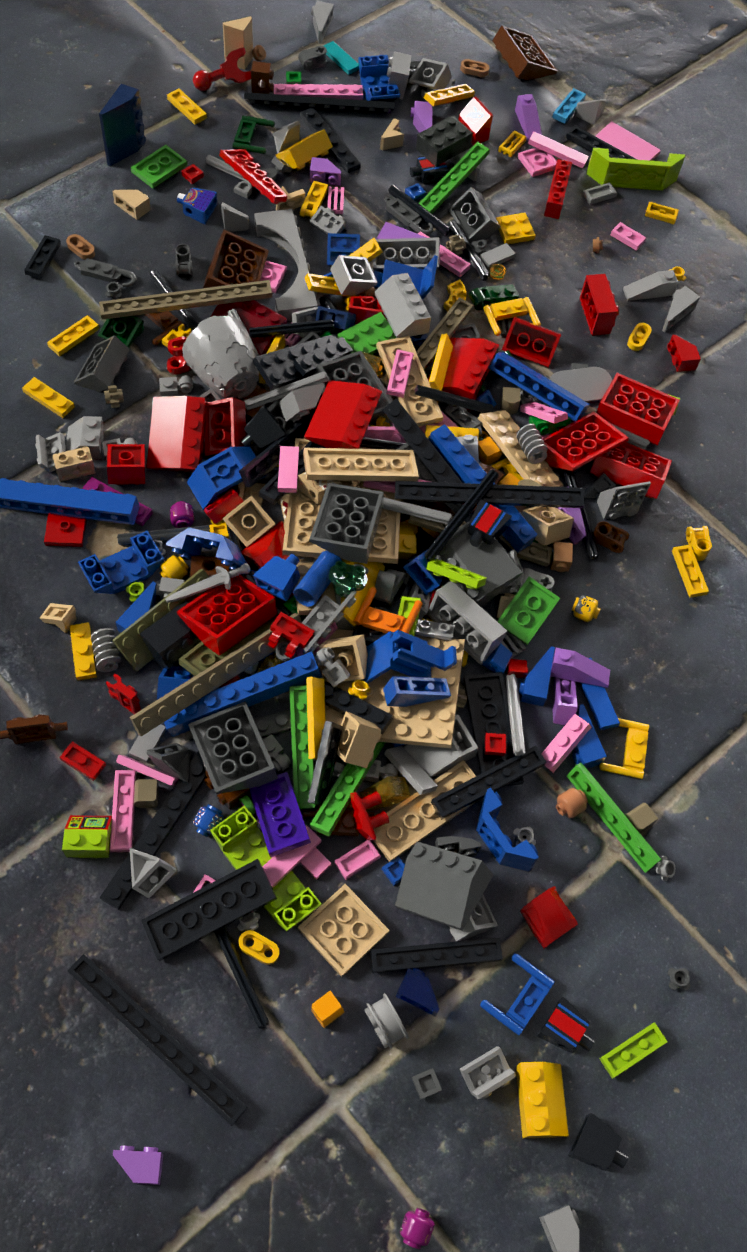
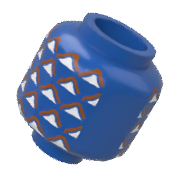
[193,804,224,837]

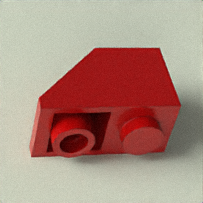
[667,335,701,372]

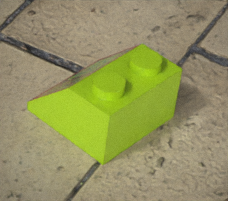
[62,815,112,858]

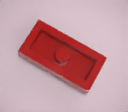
[59,741,106,781]

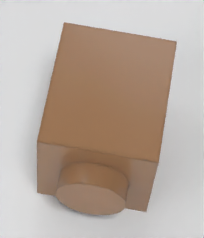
[550,541,573,572]

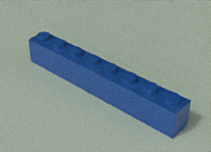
[428,424,538,553]
[0,478,140,525]
[164,651,322,737]

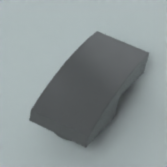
[435,836,481,857]

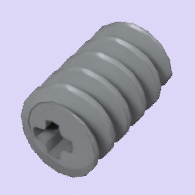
[516,424,547,464]
[91,628,121,672]

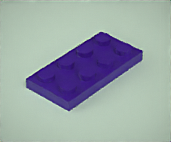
[249,772,311,857]

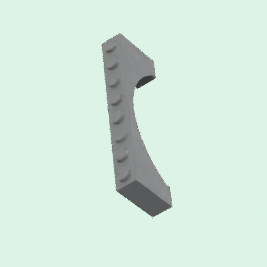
[254,209,320,321]

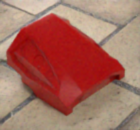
[520,886,578,949]

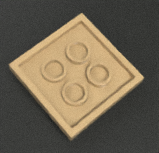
[298,884,390,977]

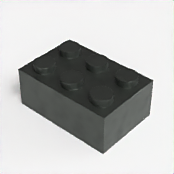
[416,115,473,167]

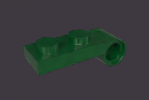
[469,284,519,310]

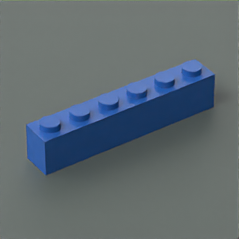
[489,352,590,421]

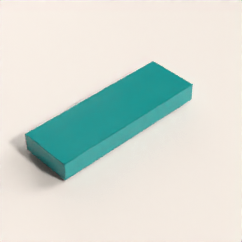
[323,41,359,75]

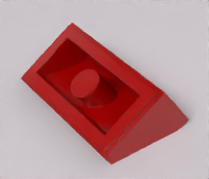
[203,488,244,524]

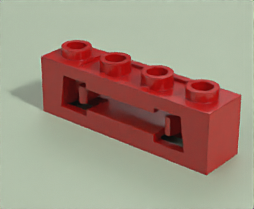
[544,159,572,219]

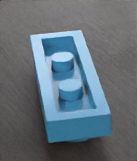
[552,88,586,123]

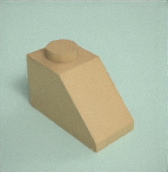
[112,190,151,220]

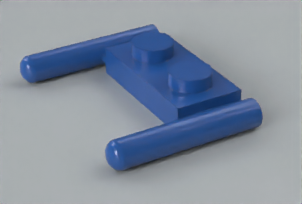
[480,954,555,1036]

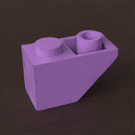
[310,157,341,186]
[113,1146,163,1185]

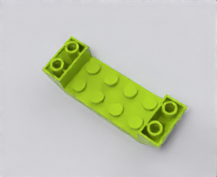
[587,148,685,191]
[210,805,322,931]

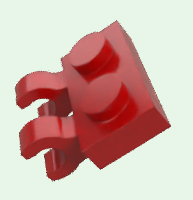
[267,612,315,659]
[106,674,141,714]

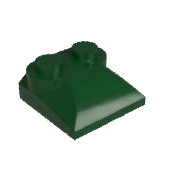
[98,316,144,348]

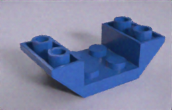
[358,55,400,101]
[187,447,267,510]
[166,527,247,570]
[78,530,165,594]
[476,787,539,871]

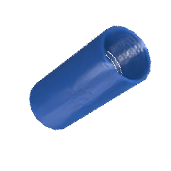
[293,551,343,607]

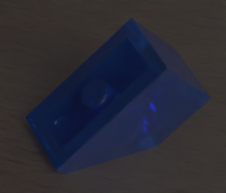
[396,968,439,1017]

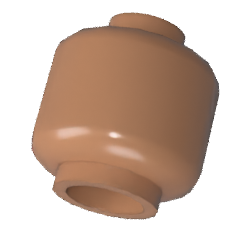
[556,788,588,818]

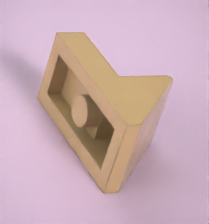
[380,119,404,150]
[276,186,305,211]
[40,603,76,633]

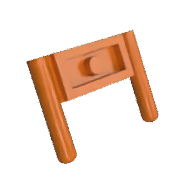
[353,587,423,634]

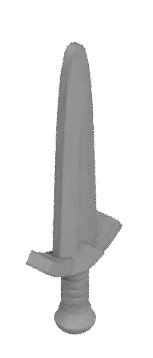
[166,563,251,603]

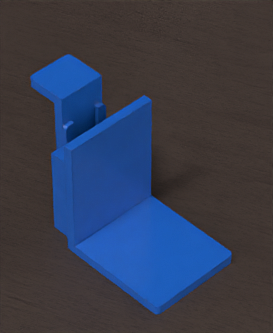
[373,255,438,300]
[361,630,457,684]

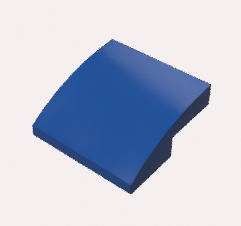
[327,233,360,265]

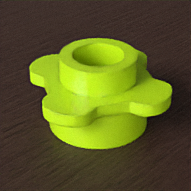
[126,582,145,602]

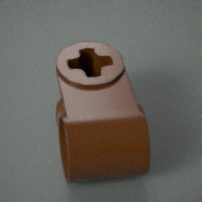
[593,521,630,553]

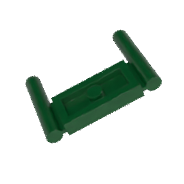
[232,115,275,154]

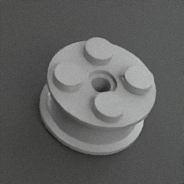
[364,993,409,1049]

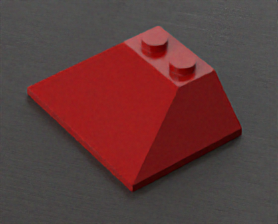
[241,521,294,603]

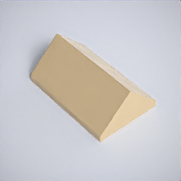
[223,16,253,70]

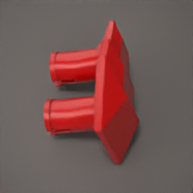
[350,791,389,840]

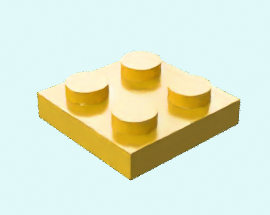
[496,213,536,244]

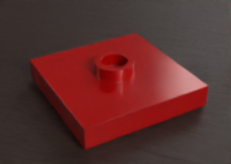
[44,513,87,547]

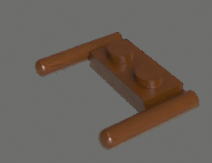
[134,311,182,346]

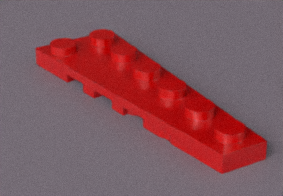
[219,149,288,204]

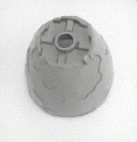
[182,316,259,399]

